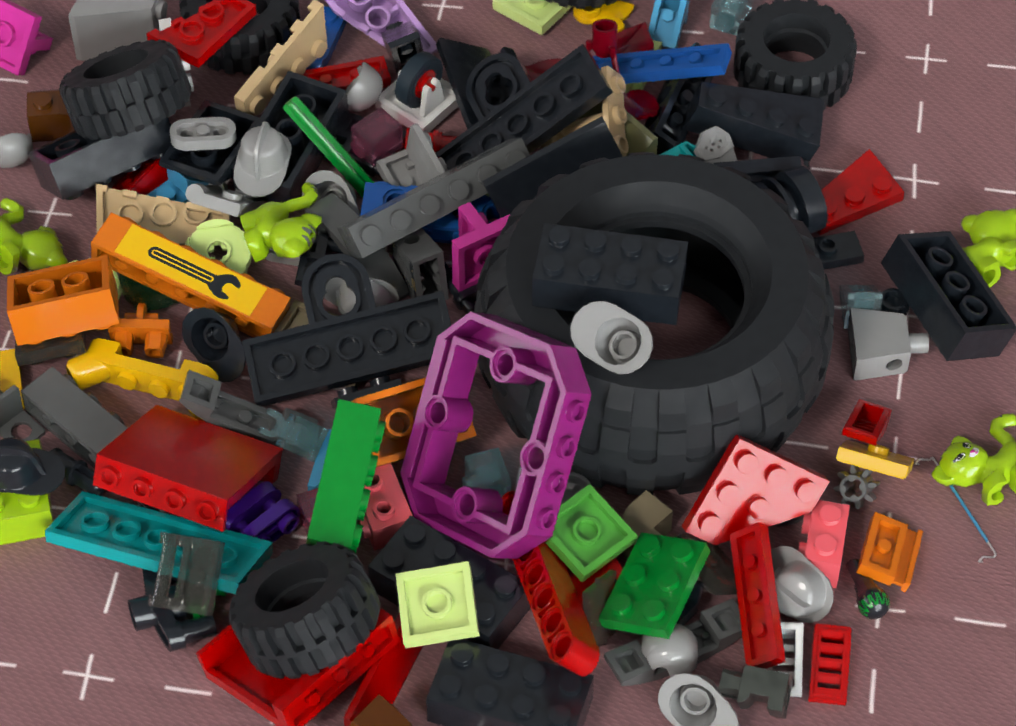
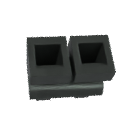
[718,665,793,719]

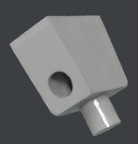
[847,308,929,380]

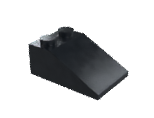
[159,99,260,186]

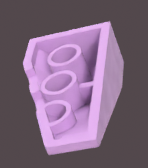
[324,0,438,55]

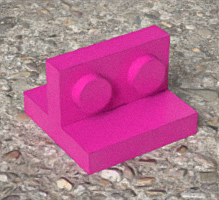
[0,0,53,76]
[452,202,510,292]

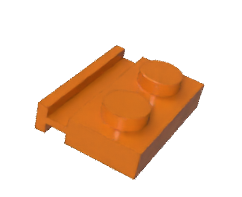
[856,512,923,592]

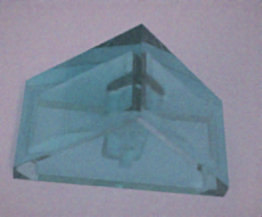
[839,285,883,329]

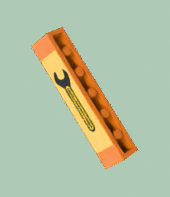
[91,212,291,338]

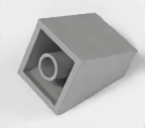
[68,0,168,61]

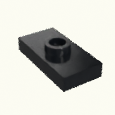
[813,230,864,270]

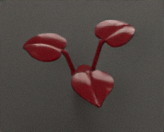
[524,19,659,120]

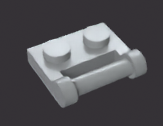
[185,182,264,217]

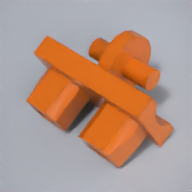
[107,303,173,358]

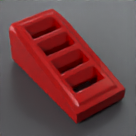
[841,399,892,446]
[808,624,852,706]

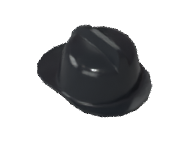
[182,307,246,383]
[0,437,65,496]

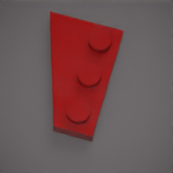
[146,0,257,68]
[818,149,904,235]

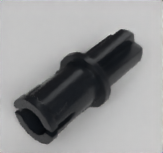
[50,448,107,496]

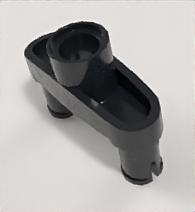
[128,569,217,652]

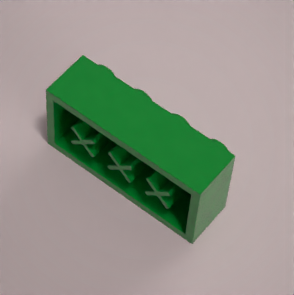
[306,399,386,553]

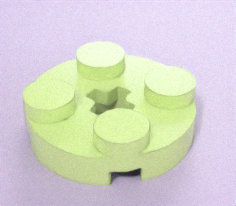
[185,219,252,274]

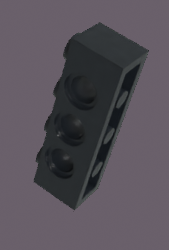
[644,42,714,155]

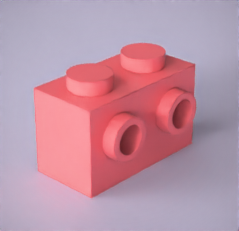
[358,463,413,551]
[798,500,850,589]

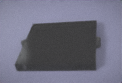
[582,570,618,648]

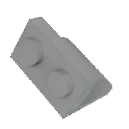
[376,123,448,187]

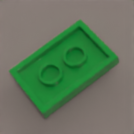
[598,532,710,639]

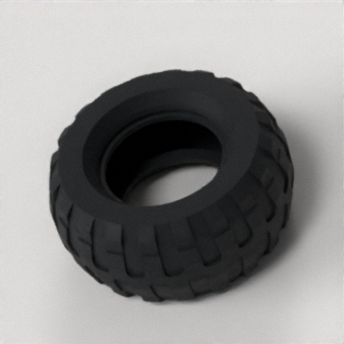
[474,152,835,496]

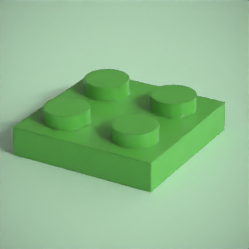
[544,484,638,582]

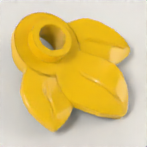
[573,0,634,32]

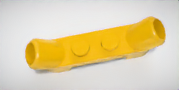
[66,338,219,420]

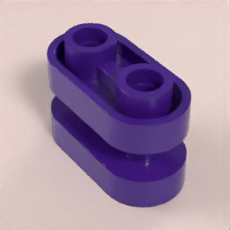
[225,481,300,543]

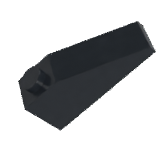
[381,21,424,75]

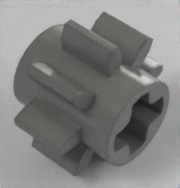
[833,465,881,509]

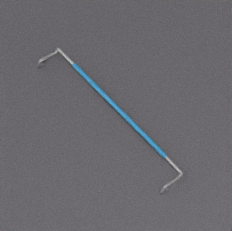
[915,457,997,563]

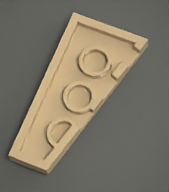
[234,0,328,116]
[96,184,230,246]

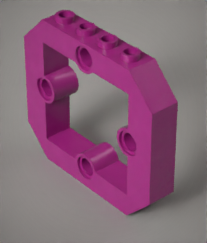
[400,312,592,559]

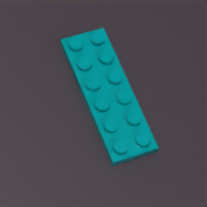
[45,491,273,594]

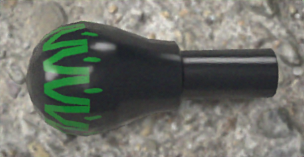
[846,559,890,619]

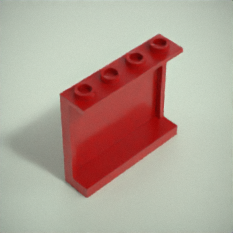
[93,405,283,532]
[196,609,400,726]

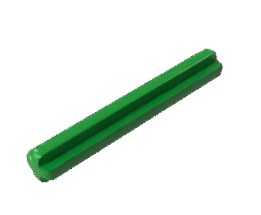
[283,96,375,197]

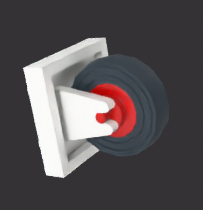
[375,51,458,132]

